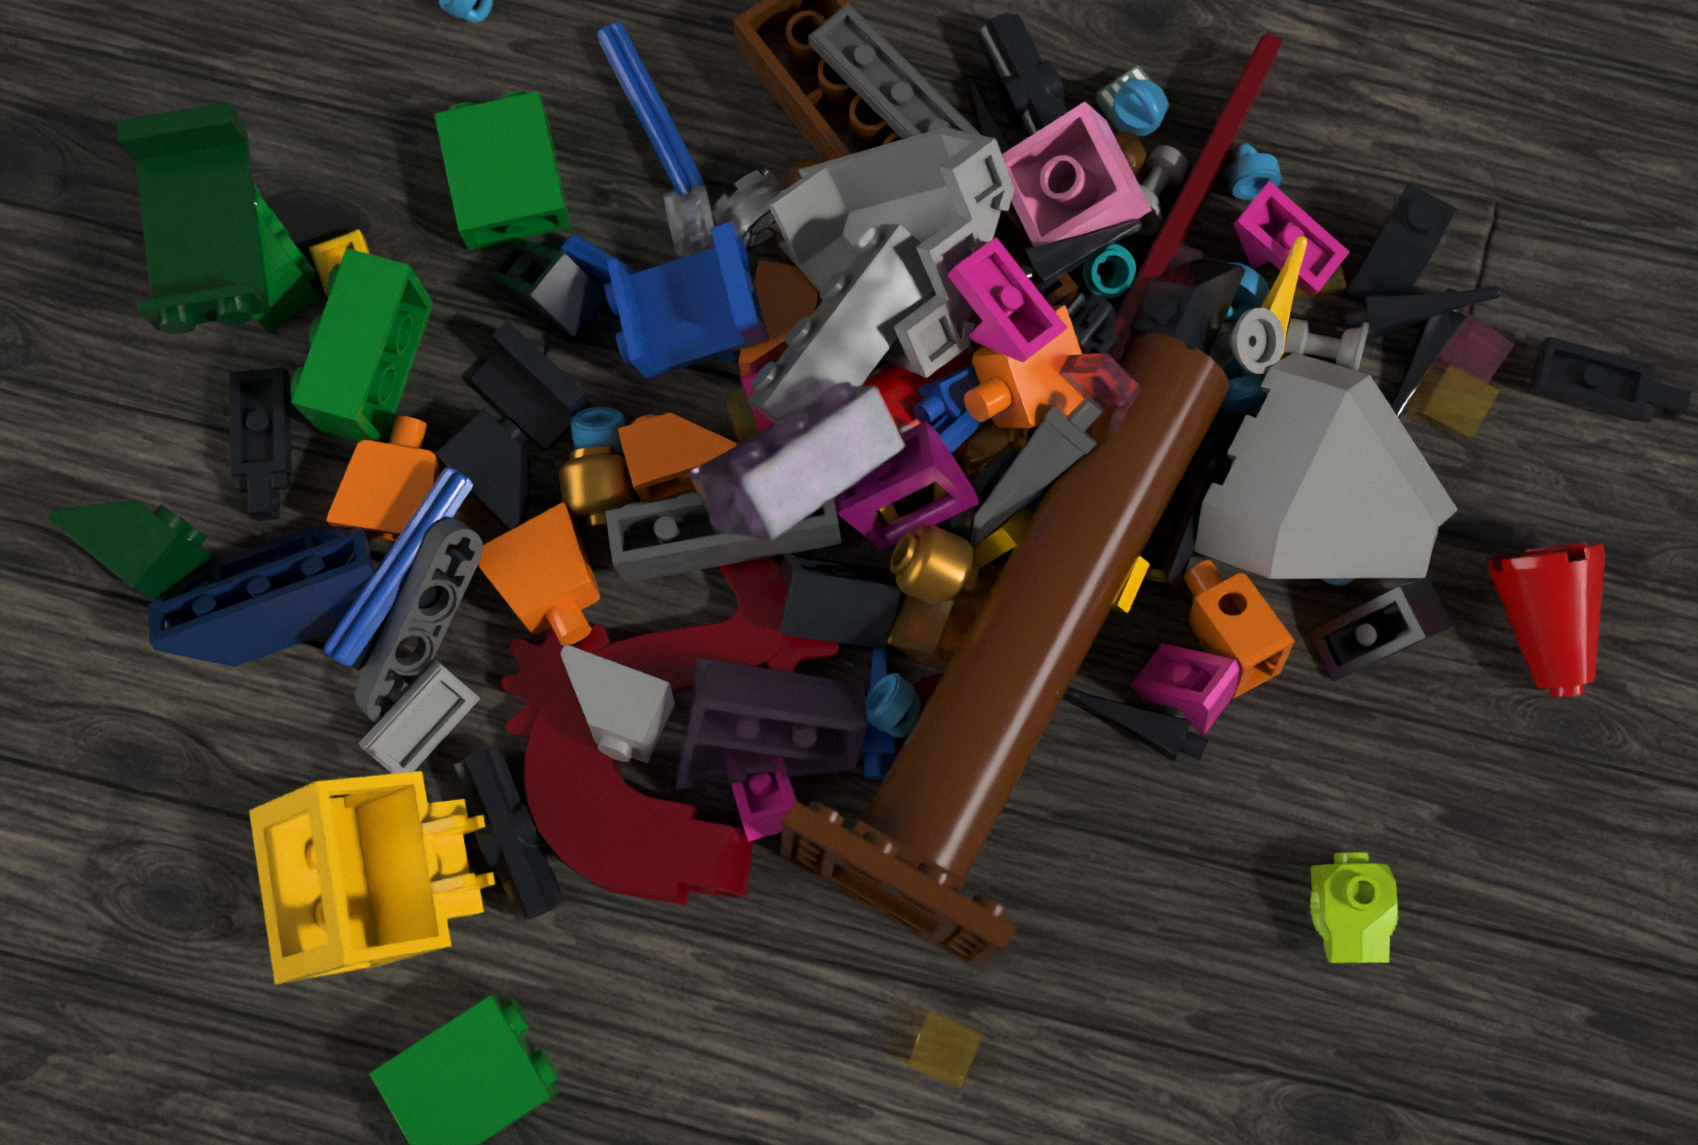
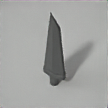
[970,396,1103,548]

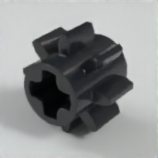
[1057,292,1118,361]

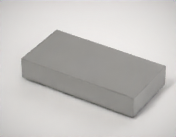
[358,660,480,774]

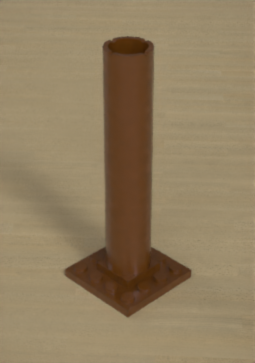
[780,332,1229,969]

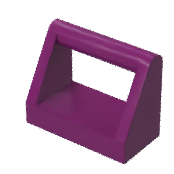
[831,421,979,550]

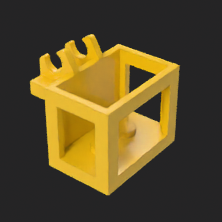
[249,771,495,985]

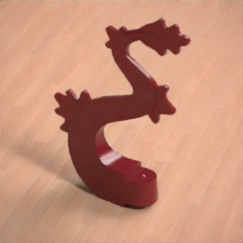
[501,446,870,906]

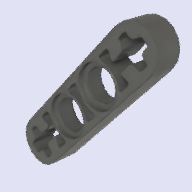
[354,518,483,723]

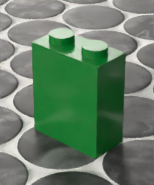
[434,91,572,251]
[369,994,560,1145]

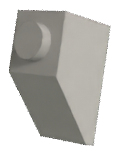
[560,644,675,763]

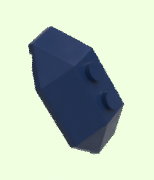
[148,527,373,667]

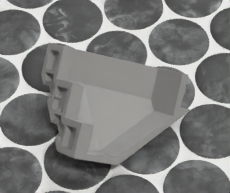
[767,127,1015,378]
[1194,353,1458,579]

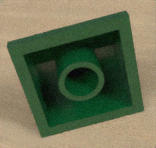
[47,500,216,599]

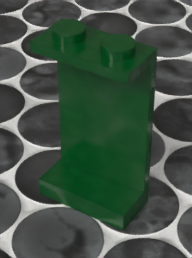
[116,102,270,334]

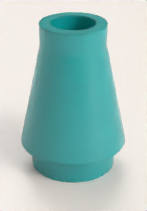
[1079,244,1136,299]

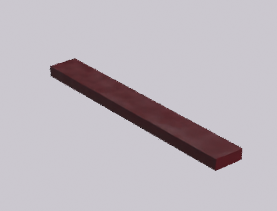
[1088,32,1283,399]

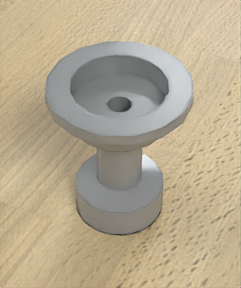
[1135,145,1191,236]
[1209,308,1284,374]
[1283,318,1370,371]

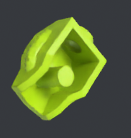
[1310,852,1399,963]

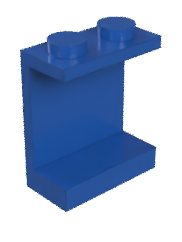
[604,222,769,379]

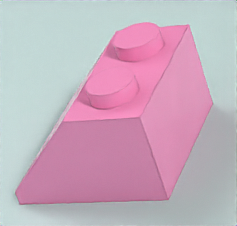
[1002,101,1152,247]

